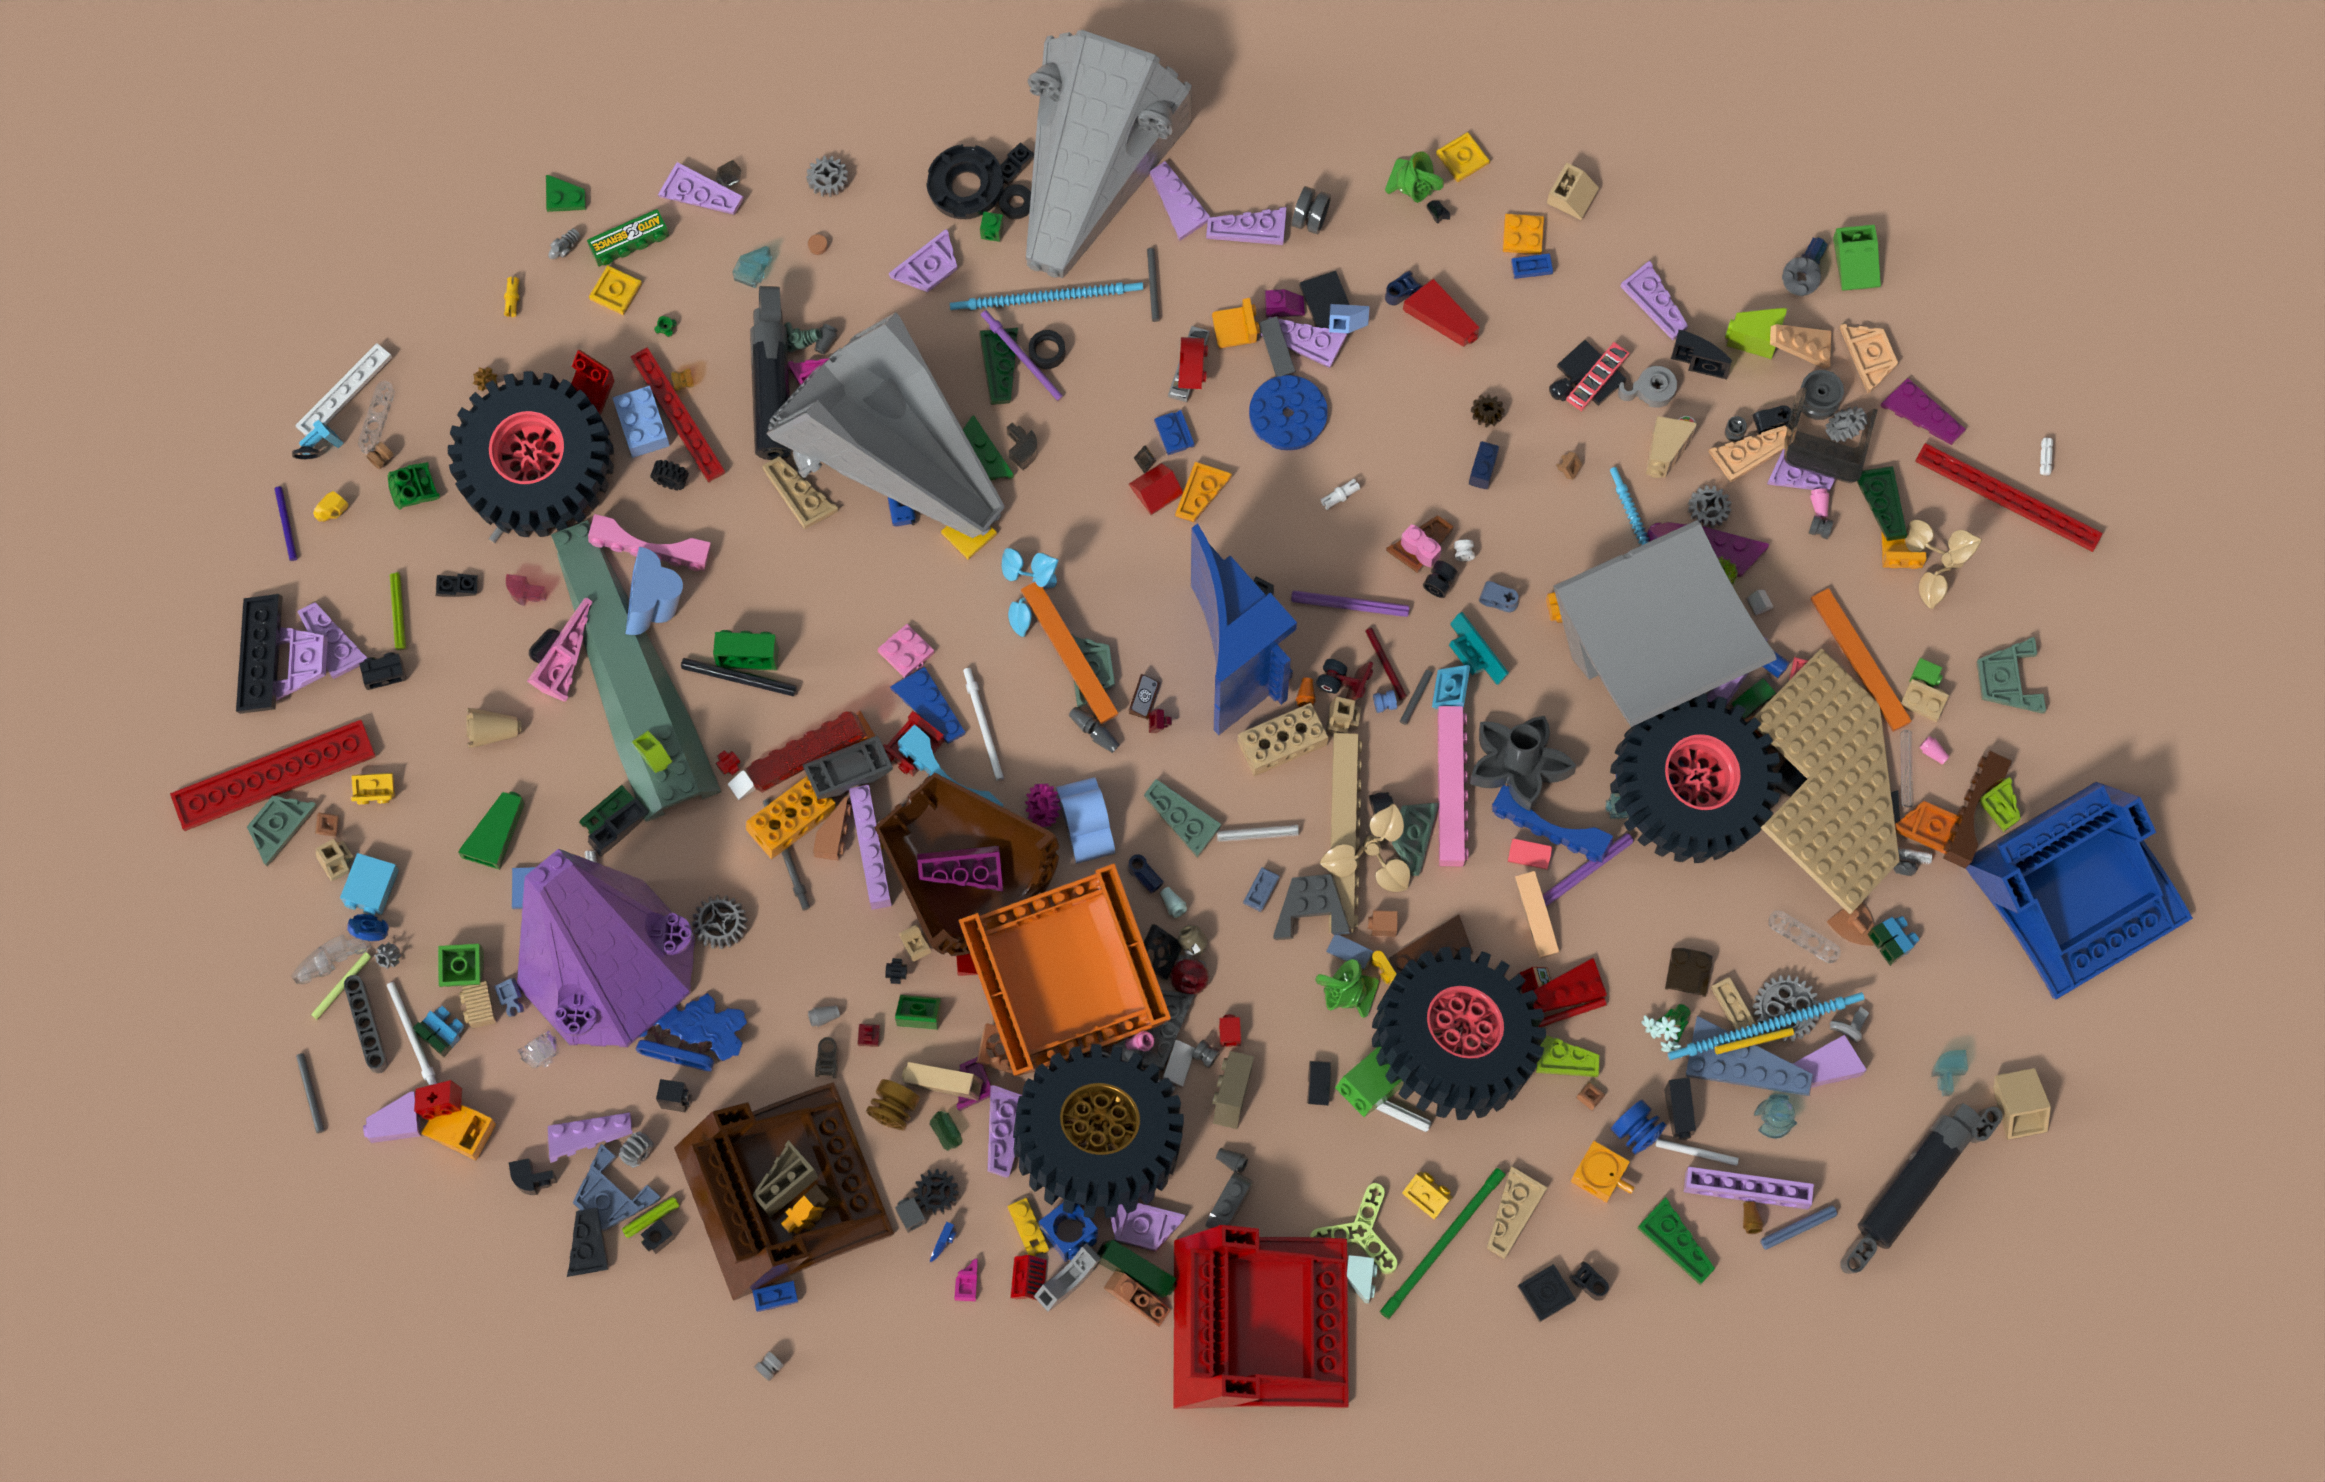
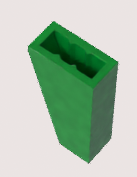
[458,791,525,870]

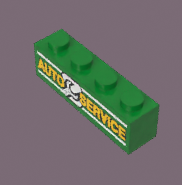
[587,209,669,267]

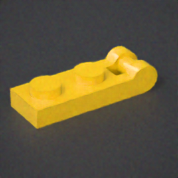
[1371,950,1396,985]
[1007,1198,1049,1257]

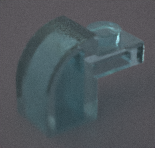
[1931,1050,1968,1096]

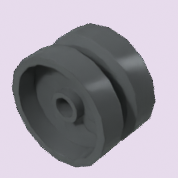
[1292,186,1331,235]
[1797,370,1844,420]

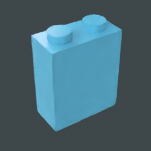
[340,853,399,915]

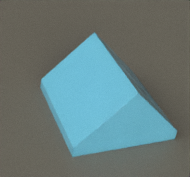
[1432,665,1470,709]

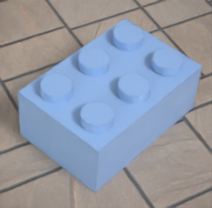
[612,386,670,458]

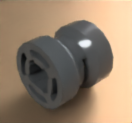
[1725,416,1747,442]
[1808,515,1834,539]
[1192,1039,1220,1068]

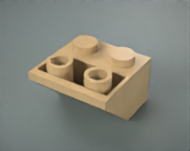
[1547,163,1599,220]

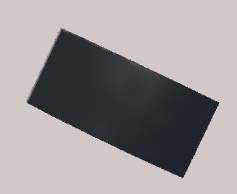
[1000,142,1034,186]
[435,574,478,597]
[1307,1061,1331,1106]

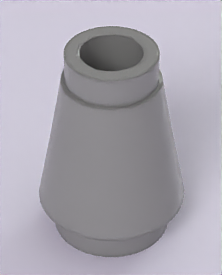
[808,1005,840,1027]

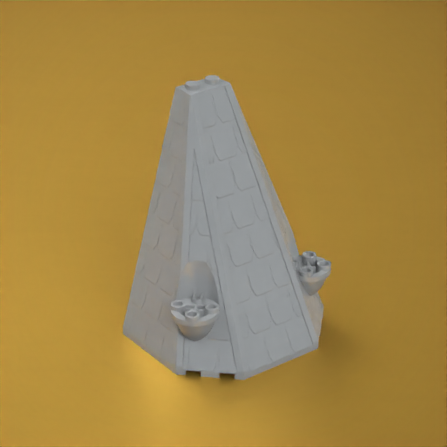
[1026,30,1192,278]
[767,312,1005,538]

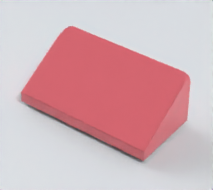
[1508,839,1552,870]

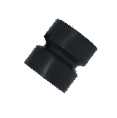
[1423,560,1458,598]

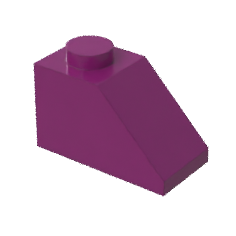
[1265,289,1305,318]

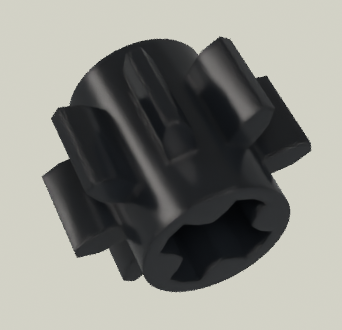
[885,958,908,984]

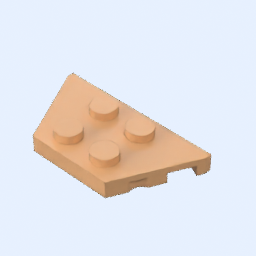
[1840,324,1898,393]

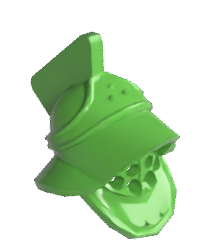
[1385,151,1444,203]
[1315,959,1379,1018]

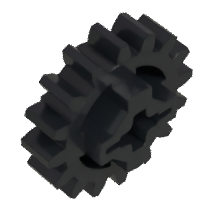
[913,1169,959,1215]

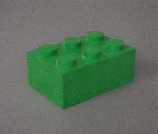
[713,630,779,671]

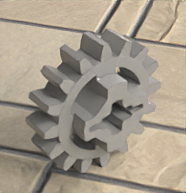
[806,156,848,197]
[1825,406,1868,442]
[1688,485,1731,528]

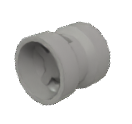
[754,1351,784,1381]

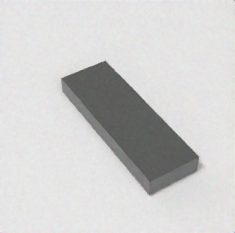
[1259,316,1296,377]

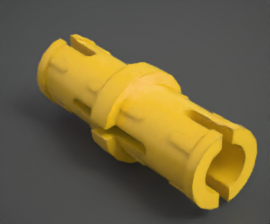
[504,277,520,317]

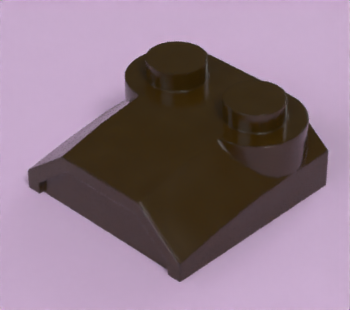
[1665,948,1713,997]

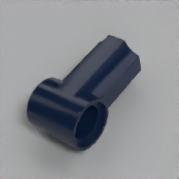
[1801,237,1828,274]
[1128,854,1164,894]

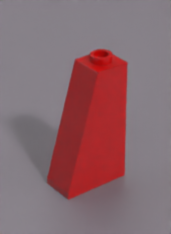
[1403,279,1480,347]

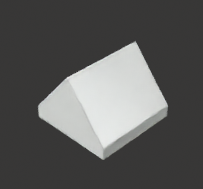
[1747,590,1774,616]

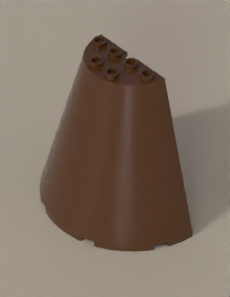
[874,772,1059,956]

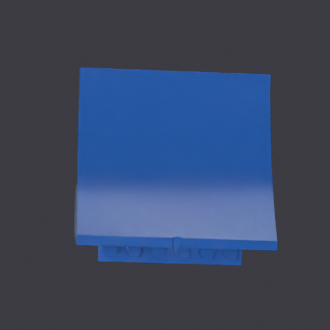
[1191,523,1297,735]
[1966,782,2193,999]

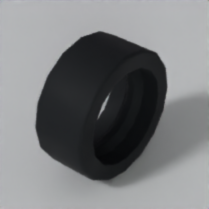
[1029,330,1066,369]

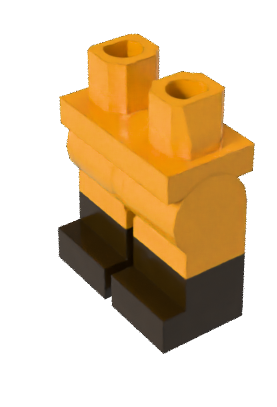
[781,1184,842,1234]

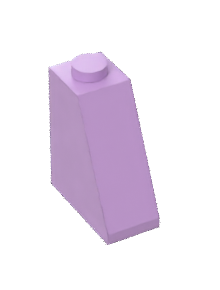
[363,1091,421,1143]

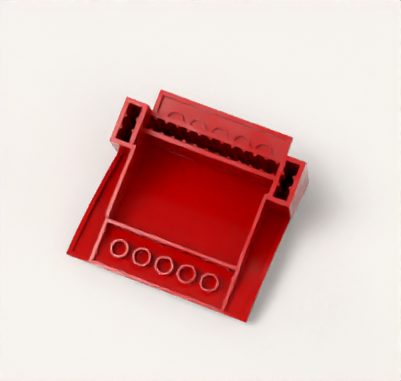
[1173,1225,1349,1409]

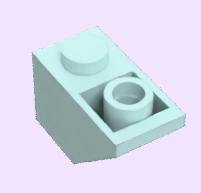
[1347,1255,1377,1303]

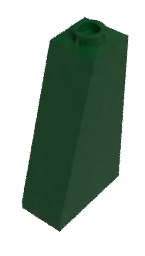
[1097,1240,1177,1298]

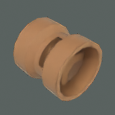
[366,442,394,469]

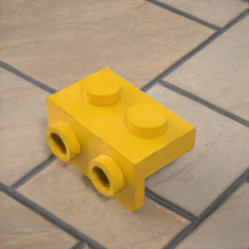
[351,773,395,805]

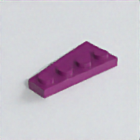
[1880,378,1966,445]

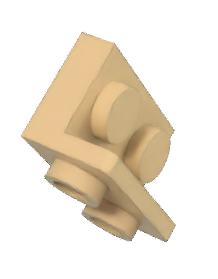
[1901,679,1949,722]

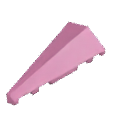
[527,598,592,702]

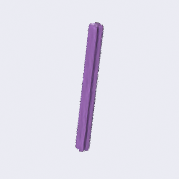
[1291,590,1409,617]
[1543,833,1634,907]

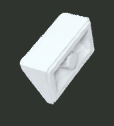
[1163,1040,1195,1087]

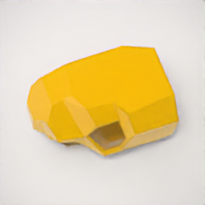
[313,491,349,522]

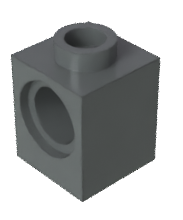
[895,1197,926,1233]

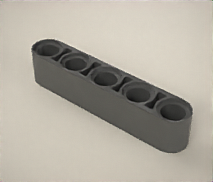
[344,975,388,1074]

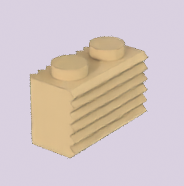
[459,980,496,1029]

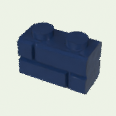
[1469,441,1499,489]

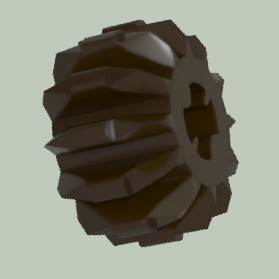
[1471,393,1505,428]

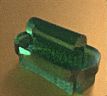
[929,1111,962,1151]

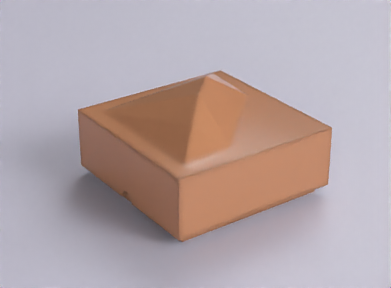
[315,813,339,837]
[1576,1082,1605,1110]

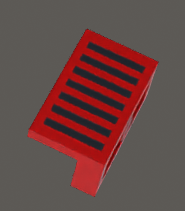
[1010,1255,1047,1301]

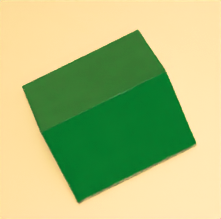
[895,995,941,1030]

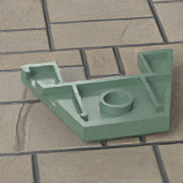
[1976,637,2046,714]

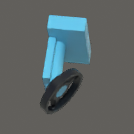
[292,420,344,460]

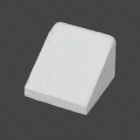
[728,770,756,800]

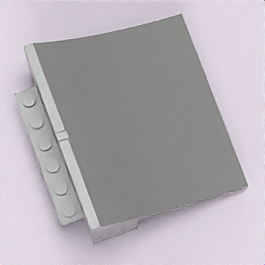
[1553,520,1777,727]

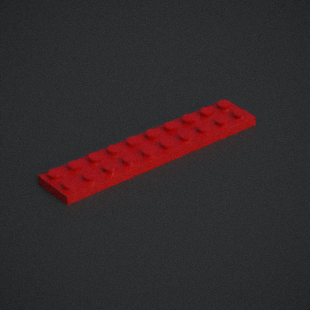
[170,720,376,831]

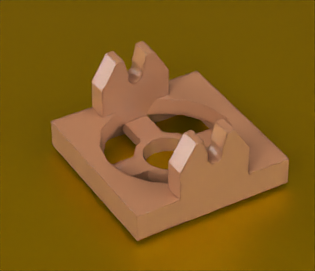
[976,1023,1013,1074]

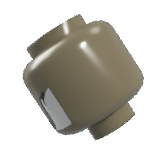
[1178,925,1208,956]

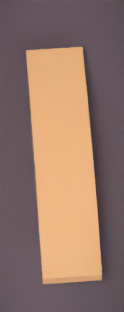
[1515,871,1559,958]

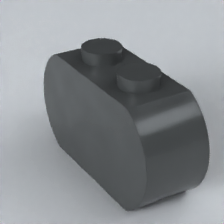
[1205,1171,1254,1228]

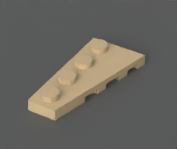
[762,457,838,530]
[1486,1166,1547,1259]

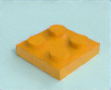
[1503,214,1544,255]

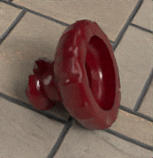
[1170,959,1209,995]

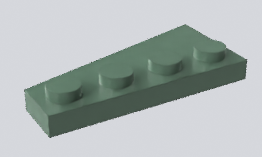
[1144,779,1221,858]

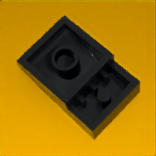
[1671,330,1732,379]

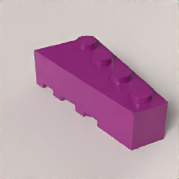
[917,846,1003,891]

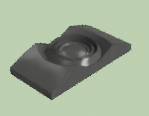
[803,735,893,799]

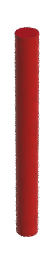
[1539,998,1607,1027]

